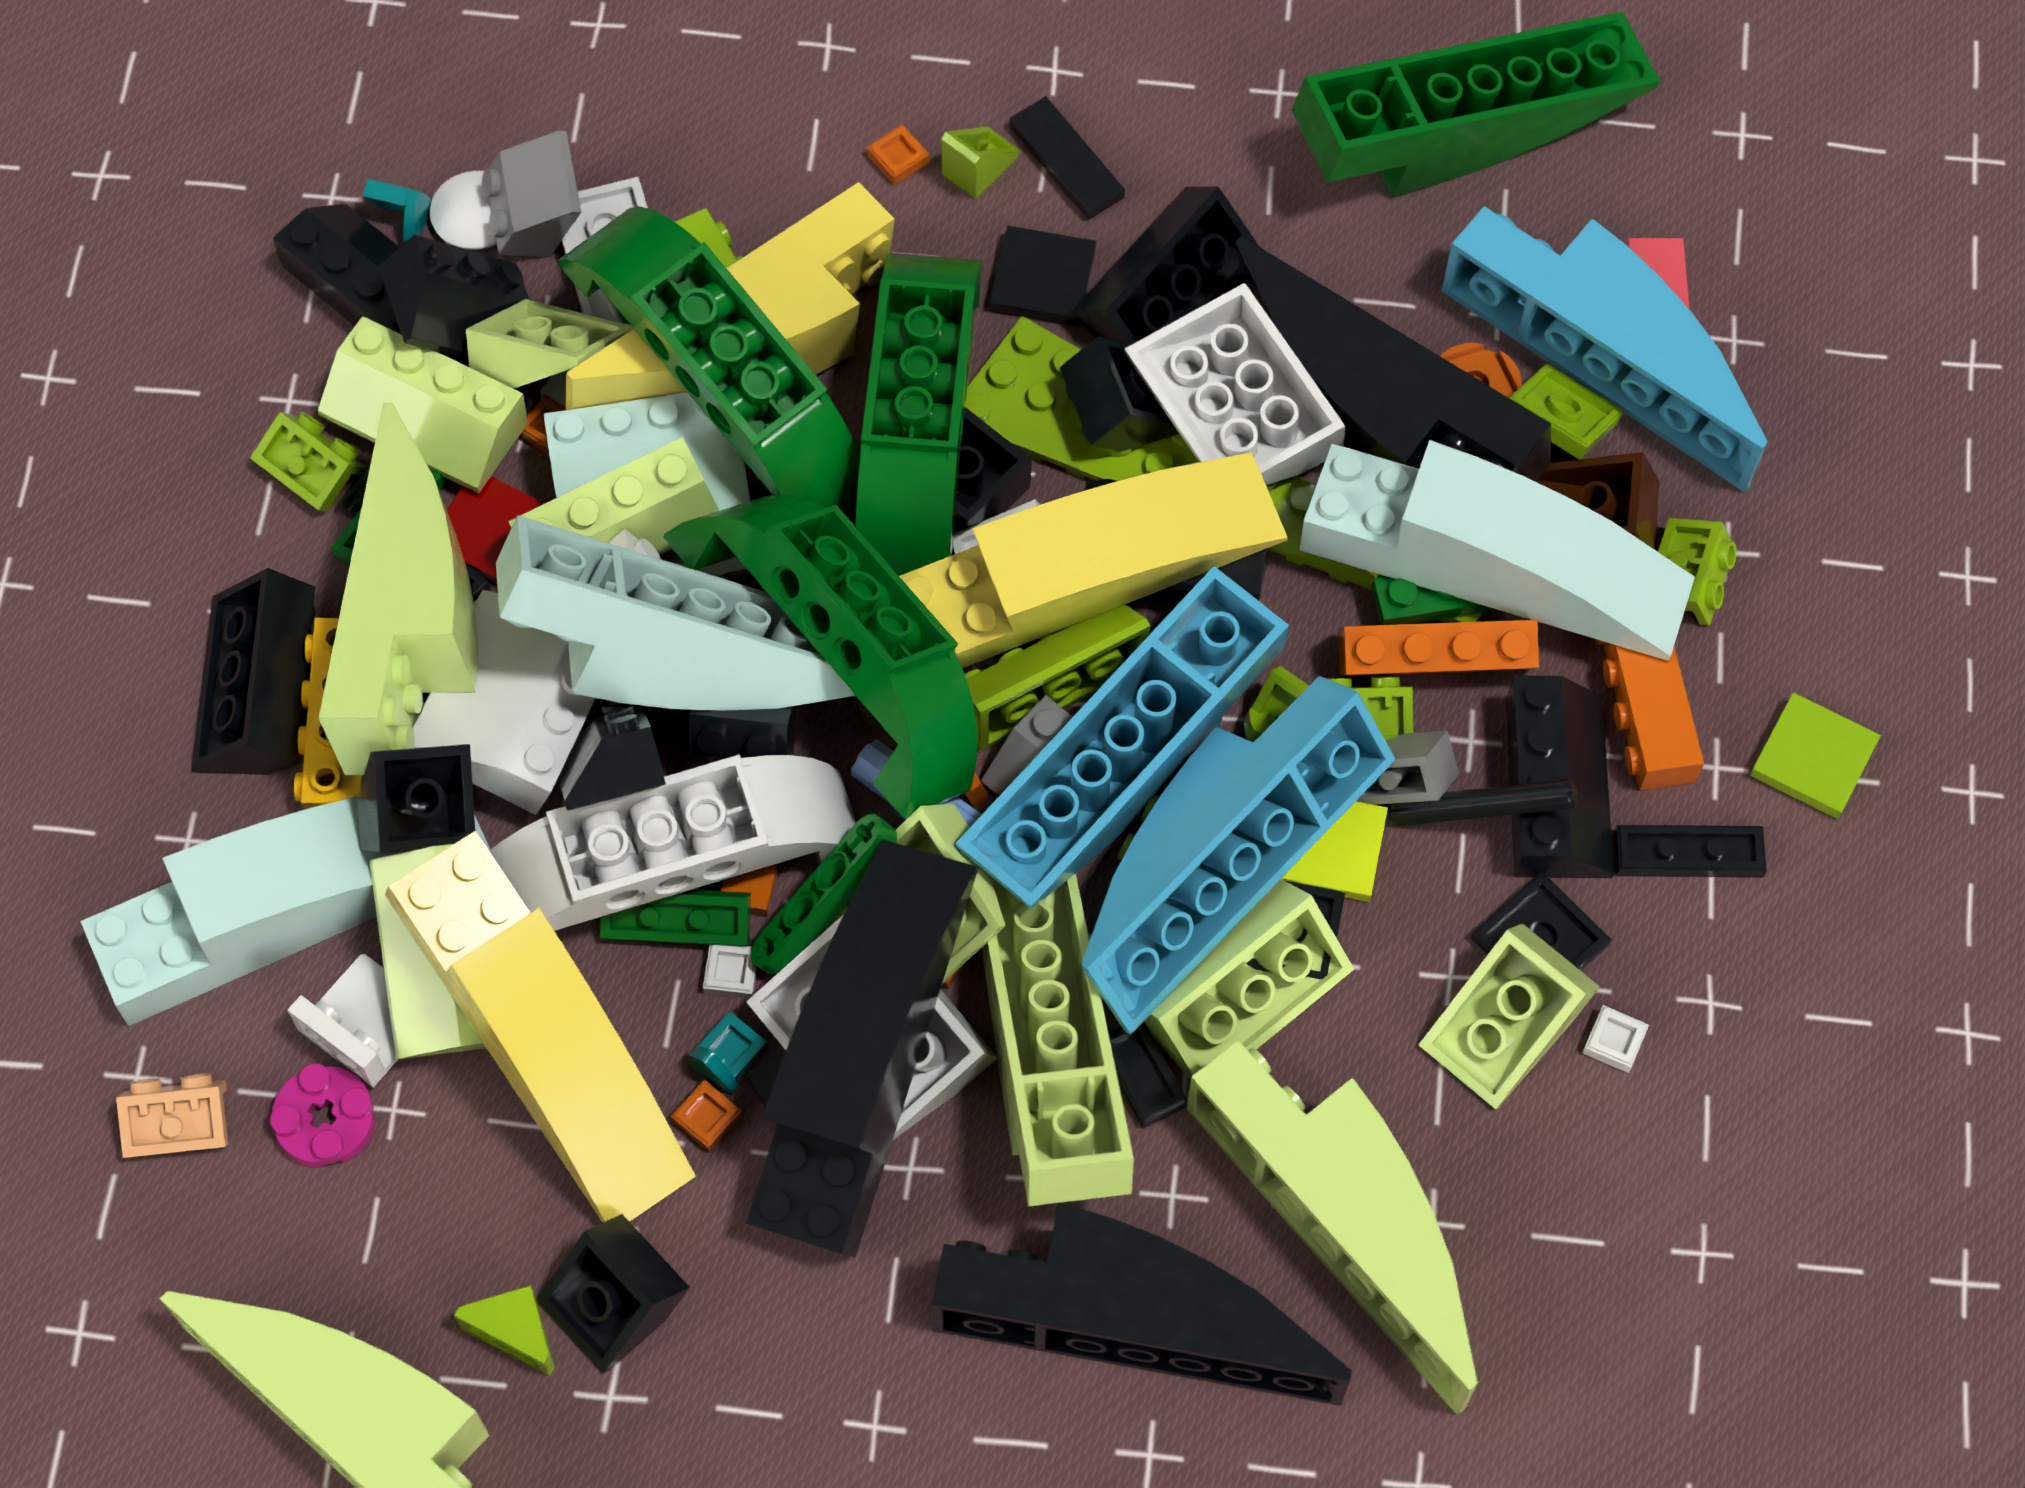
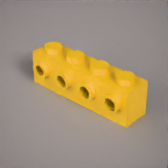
[294,618,364,810]

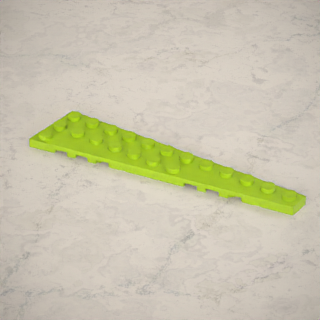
[965,316,1485,623]

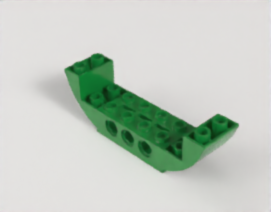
[556,206,860,515]
[855,253,983,576]
[663,495,977,819]

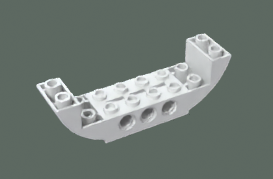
[490,754,857,931]

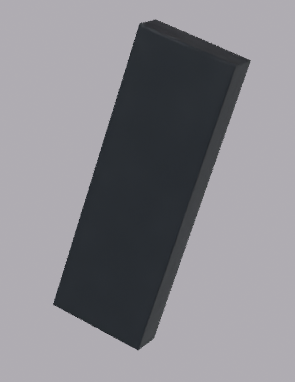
[1010,96,1125,220]
[1614,825,1767,878]

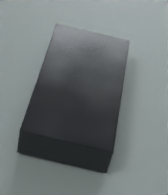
[1108,1021,1188,1129]

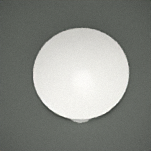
[430,171,497,250]

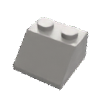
[482,131,581,257]

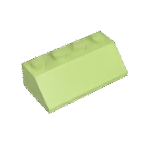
[318,316,528,494]
[508,437,719,555]
[369,844,486,1060]
[1144,879,1354,1079]

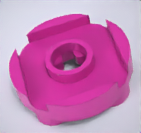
[270,1064,375,1168]

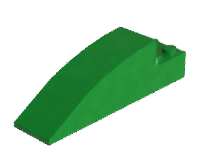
[1291,11,1661,197]

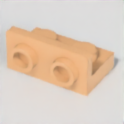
[116,1073,228,1158]

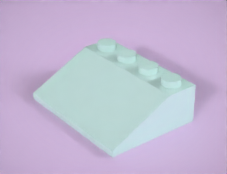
[544,392,750,511]

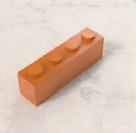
[1338,620,1539,677]
[1595,639,1704,791]

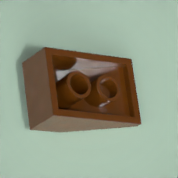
[1537,452,1660,549]

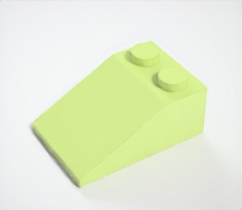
[466,299,634,390]
[896,804,1005,984]
[1419,924,1600,1109]

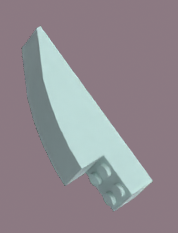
[1299,440,1695,661]
[496,515,855,711]
[80,796,491,1026]

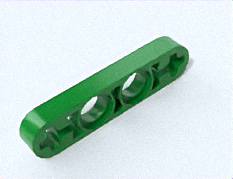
[750,814,897,977]

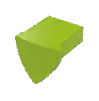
[1244,666,1309,743]

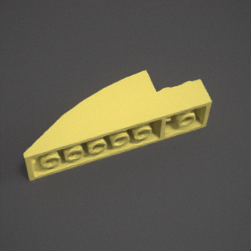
[566,182,895,410]
[899,452,1288,668]
[385,831,696,1222]

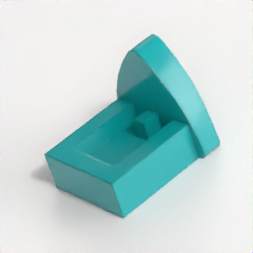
[363,179,432,242]
[686,1011,768,1094]

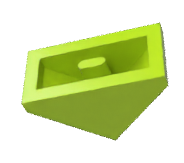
[941,126,1022,199]
[454,1285,555,1376]

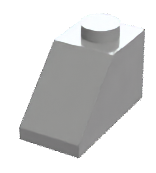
[981,695,1073,798]
[1357,730,1459,805]

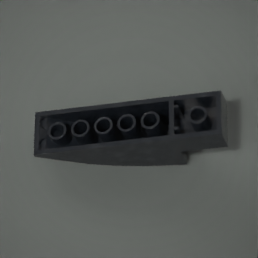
[1235,236,1551,482]
[746,839,978,1258]
[932,1203,1352,1406]

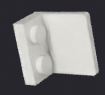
[288,954,398,1088]

